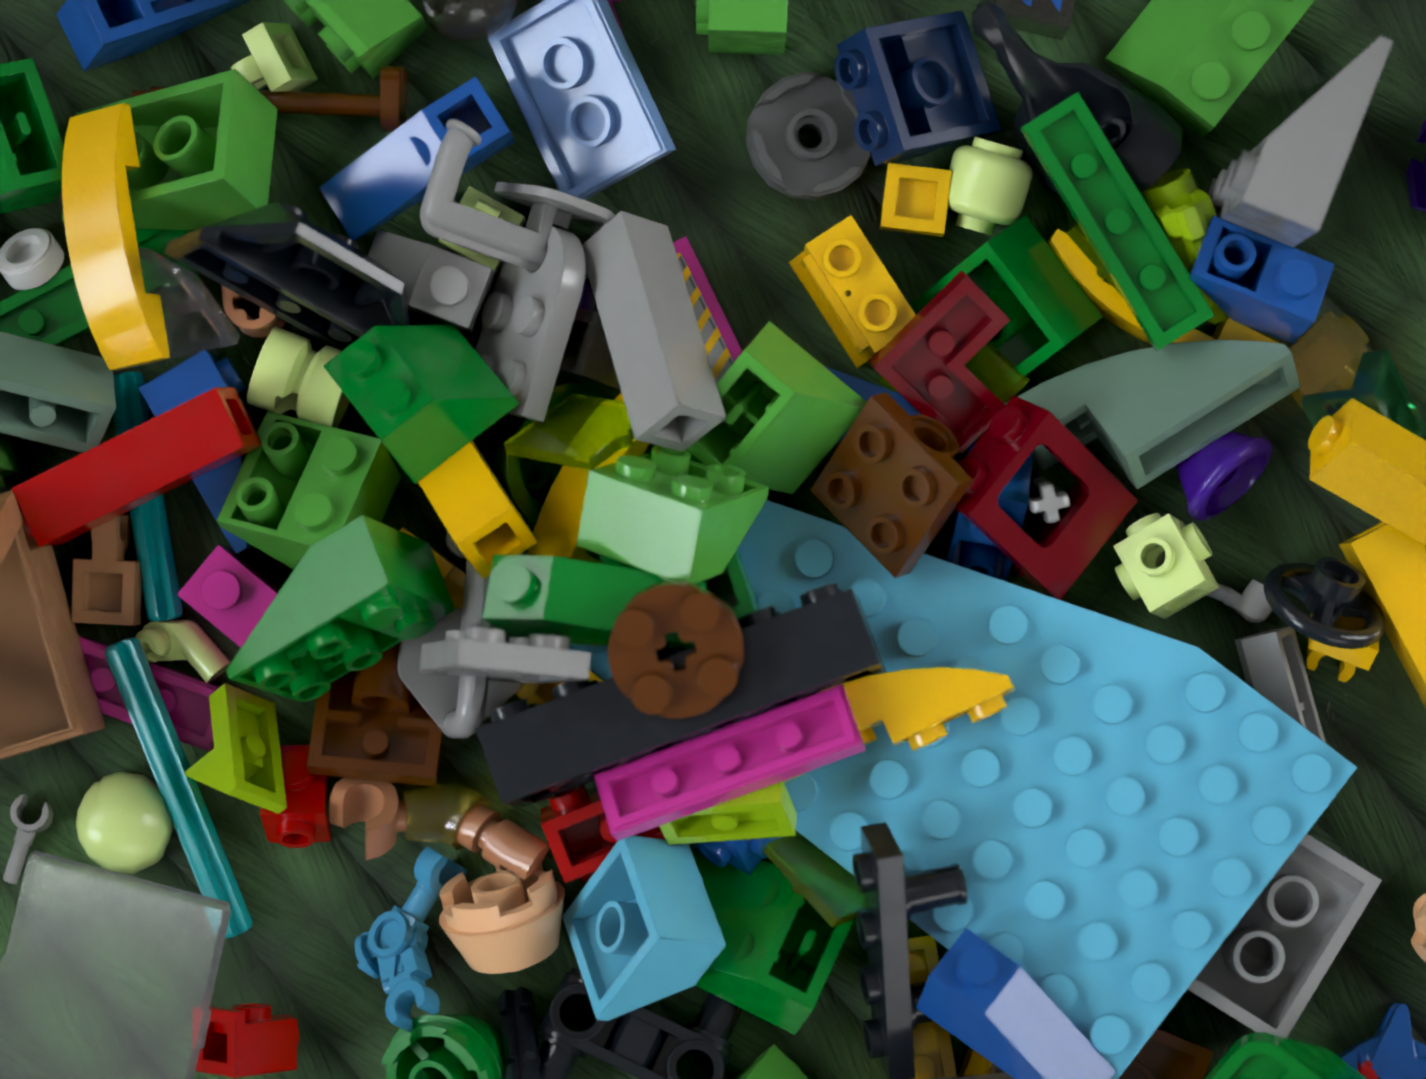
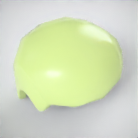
[76,772,174,874]

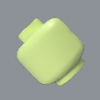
[948,137,1032,235]

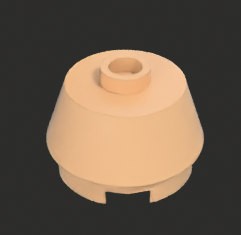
[439,863,565,974]

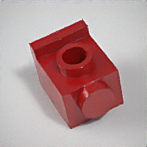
[195,1003,299,1078]

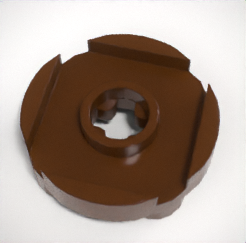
[608,580,744,719]

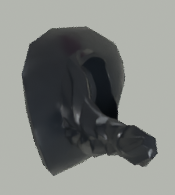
[972,0,1183,194]

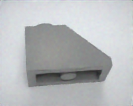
[368,230,497,335]

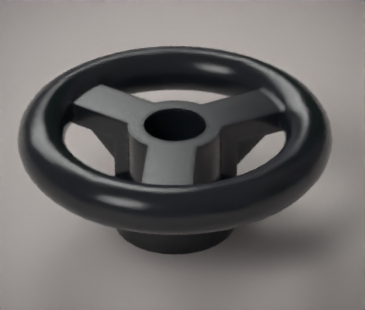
[1263,557,1385,649]

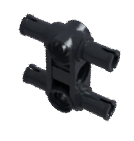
[538,967,742,1079]

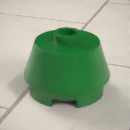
[381,1014,506,1079]

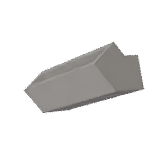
[1234,626,1326,743]

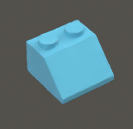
[562,836,726,1021]

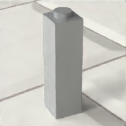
[582,211,726,452]

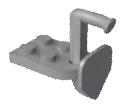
[420,119,616,422]
[397,531,591,739]

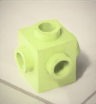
[1113,513,1219,619]

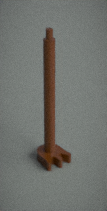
[132,66,408,132]

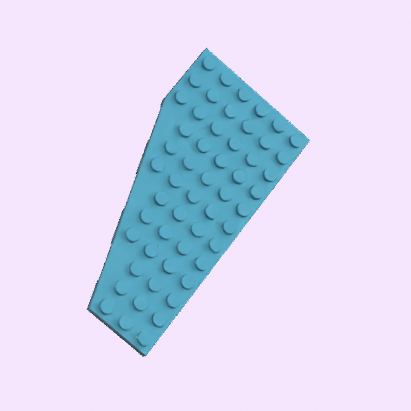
[569,500,1357,1079]

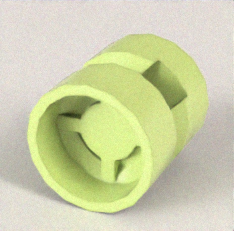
[247,326,350,428]

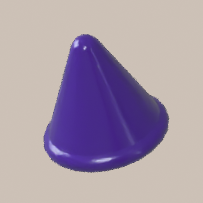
[1176,431,1272,521]

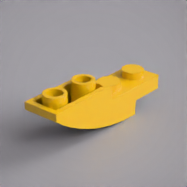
[783,667,1015,783]

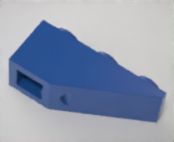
[319,76,515,242]

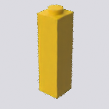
[1308,398,1426,546]
[418,440,538,579]
[1338,521,1426,708]

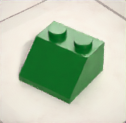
[910,215,1103,397]
[323,324,519,484]

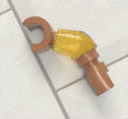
[329,778,550,880]

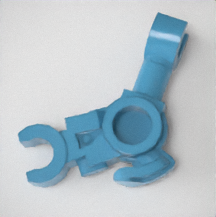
[355,846,467,1031]

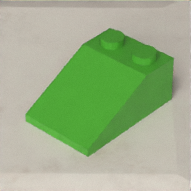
[62,69,278,230]

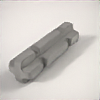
[1027,477,1070,523]

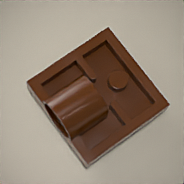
[810,392,973,578]
[307,643,444,787]

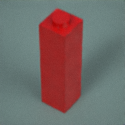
[11,387,261,547]

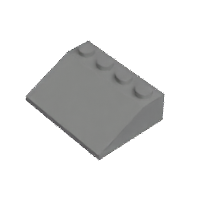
[1205,36,1393,247]
[1187,834,1382,1038]

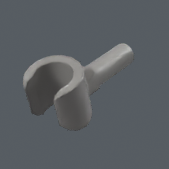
[1206,579,1272,623]
[2,794,53,884]

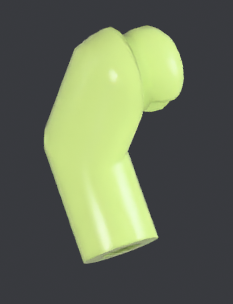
[135,620,231,683]

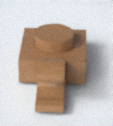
[71,515,142,626]

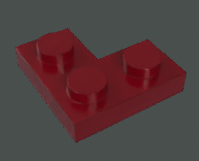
[869,270,1010,454]

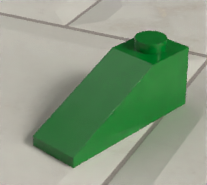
[483,555,706,648]

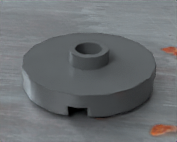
[746,71,870,201]

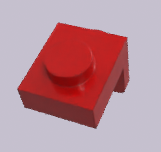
[260,745,332,848]

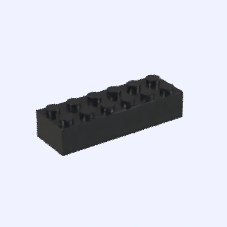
[476,583,887,807]

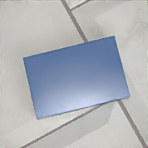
[486,0,677,200]

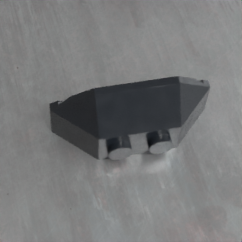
[165,202,410,351]

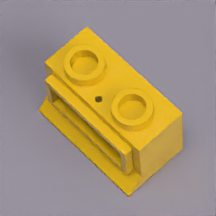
[788,215,916,368]

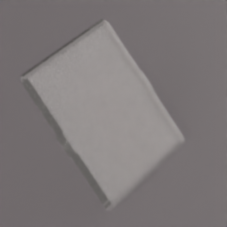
[0,850,231,1079]

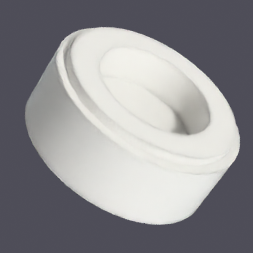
[0,228,64,290]

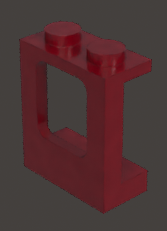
[954,395,1138,600]

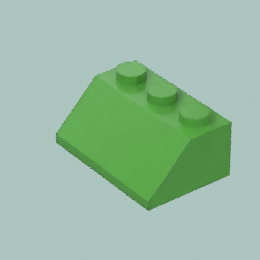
[1104,0,1315,139]

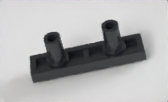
[852,822,967,1079]

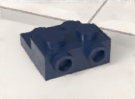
[835,10,1002,166]

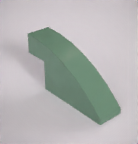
[1005,340,1300,489]

